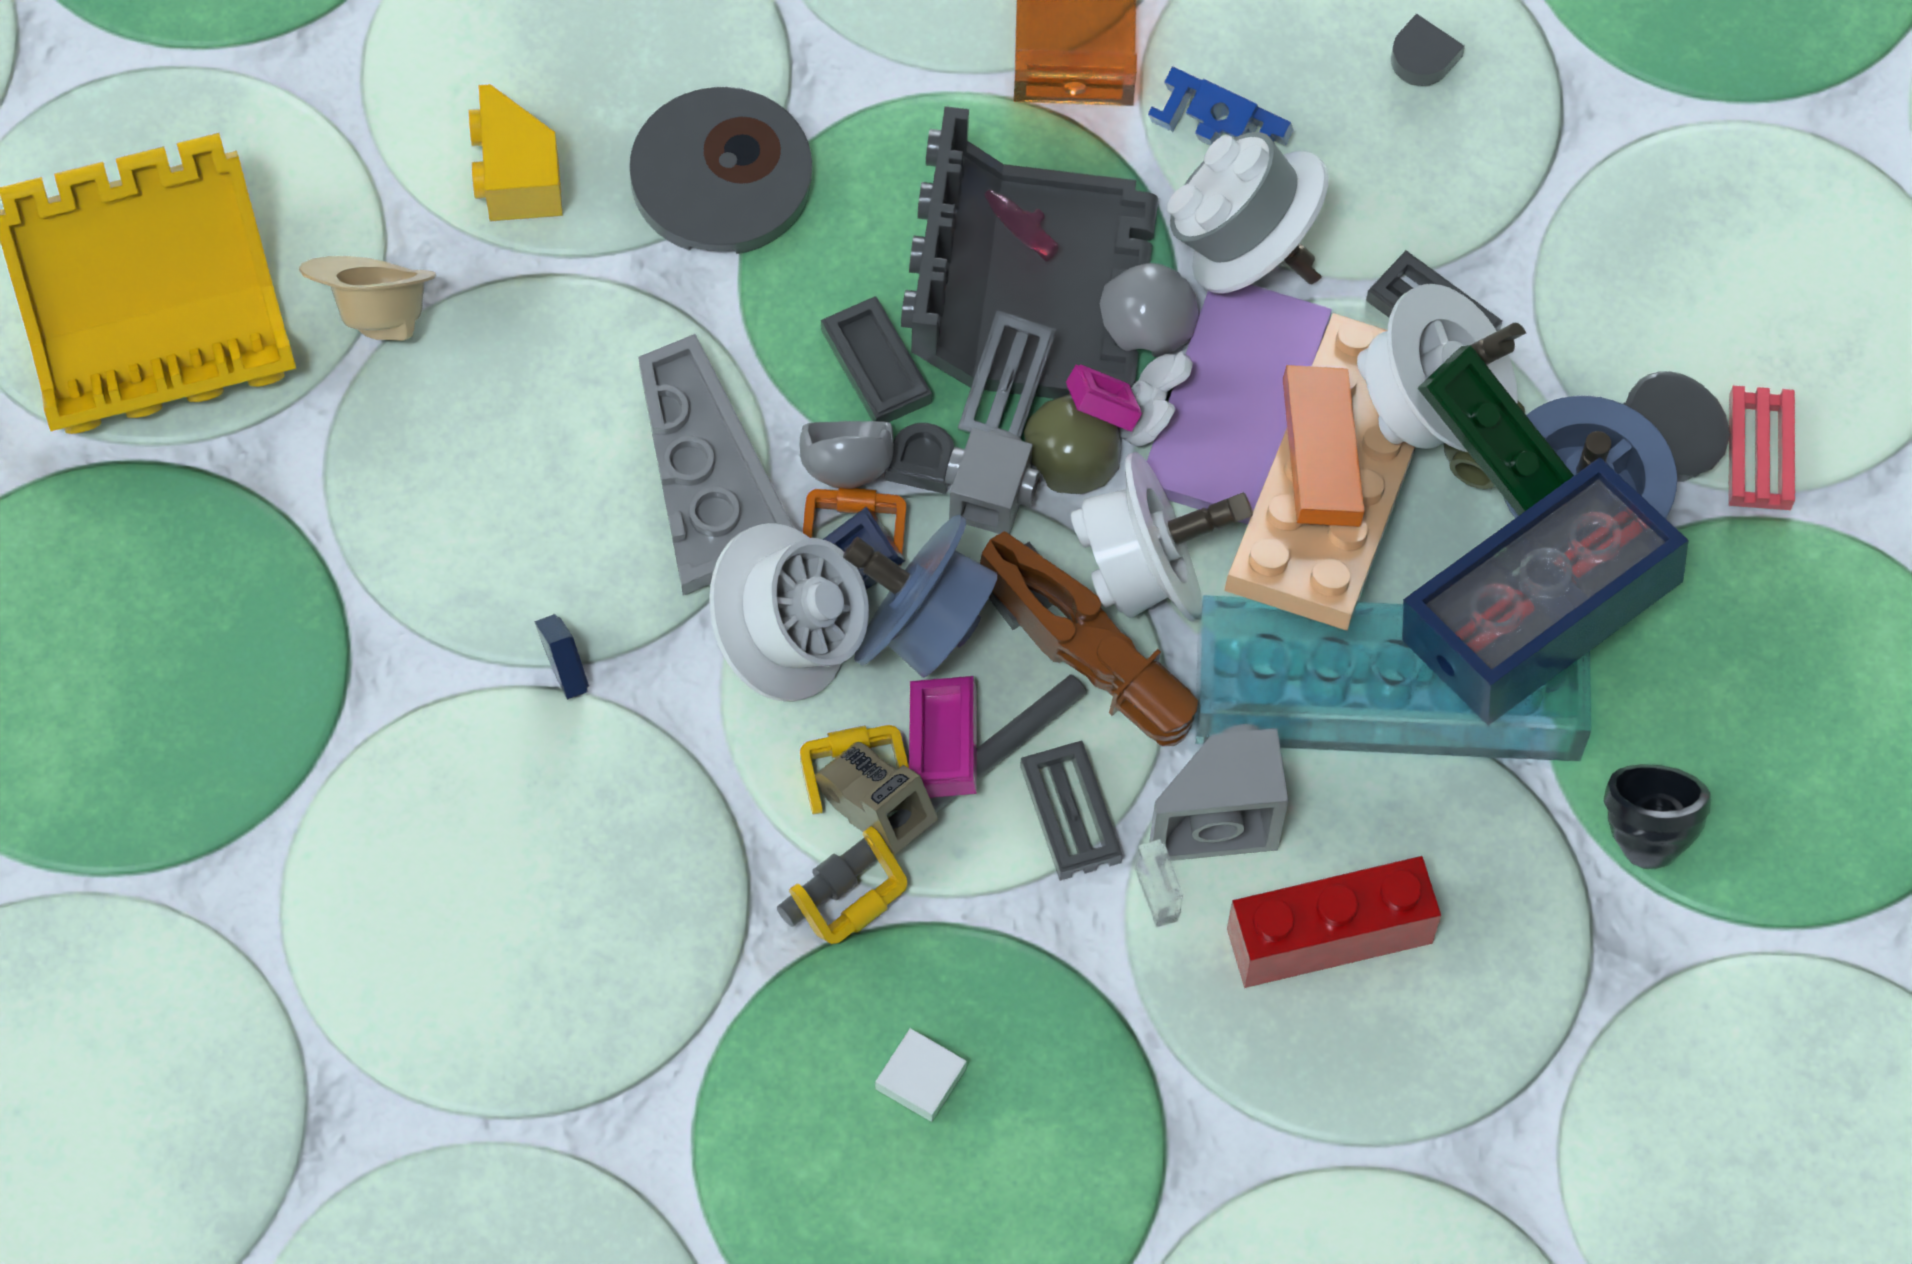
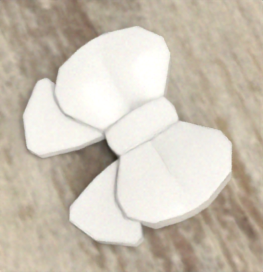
[1118,351,1193,447]

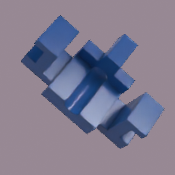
[1148,66,1294,146]

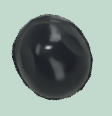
[1603,764,1711,869]

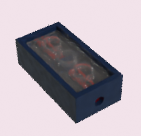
[1402,457,1689,726]

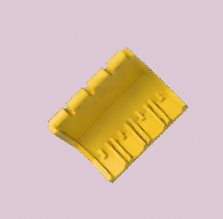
[0,133,296,434]

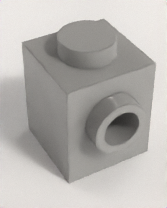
[945,427,1040,534]

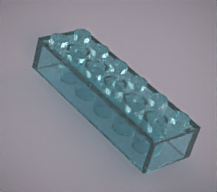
[1195,595,1591,761]

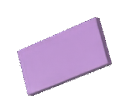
[1147,284,1332,525]

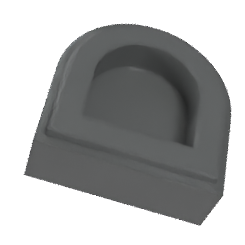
[1391,13,1464,86]
[885,422,954,494]

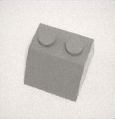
[1148,724,1288,863]

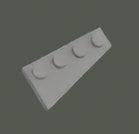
[638,334,793,595]

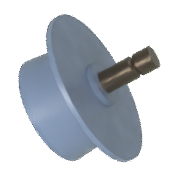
[843,514,998,677]

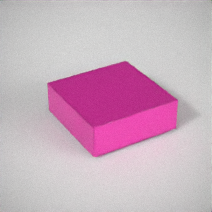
[1066,364,1142,432]

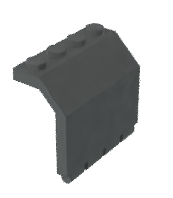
[901,106,1159,399]

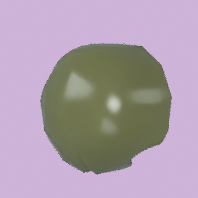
[1024,394,1121,494]

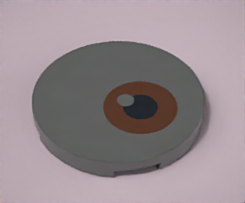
[630,87,812,254]

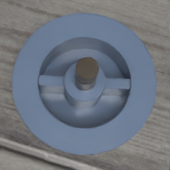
[1504,396,1677,519]

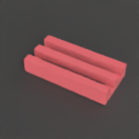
[1728,385,1795,510]

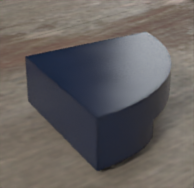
[534,614,589,700]

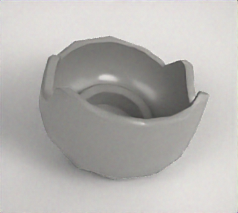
[1099,263,1199,358]
[799,421,894,489]

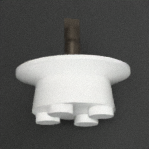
[1357,284,1526,452]
[1071,452,1253,621]

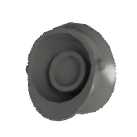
[1623,371,1730,482]

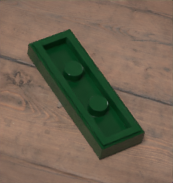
[1417,345,1574,515]

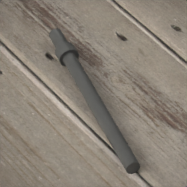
[777,674,1086,927]

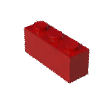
[1227,856,1441,988]

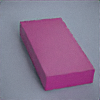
[909,676,977,798]

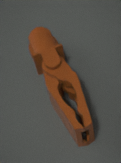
[980,531,1198,746]

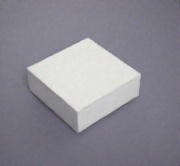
[875,1028,967,1122]

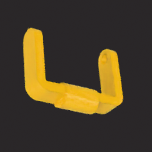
[800,725,909,815]
[789,826,907,944]

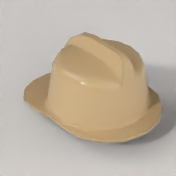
[299,256,436,341]

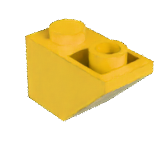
[469,84,563,221]

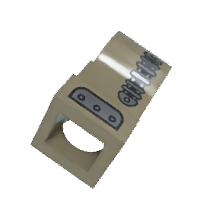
[815,742,939,855]

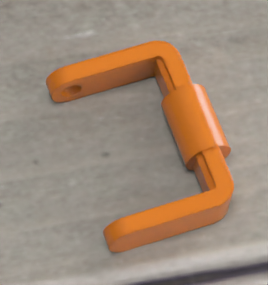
[803,488,906,566]

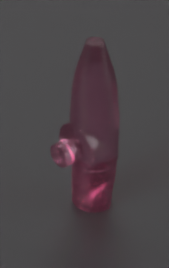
[985,189,1059,261]

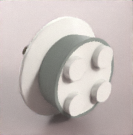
[1167,132,1329,293]

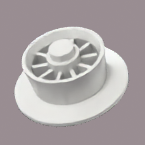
[709,523,869,702]

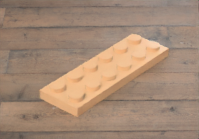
[1224,313,1416,631]

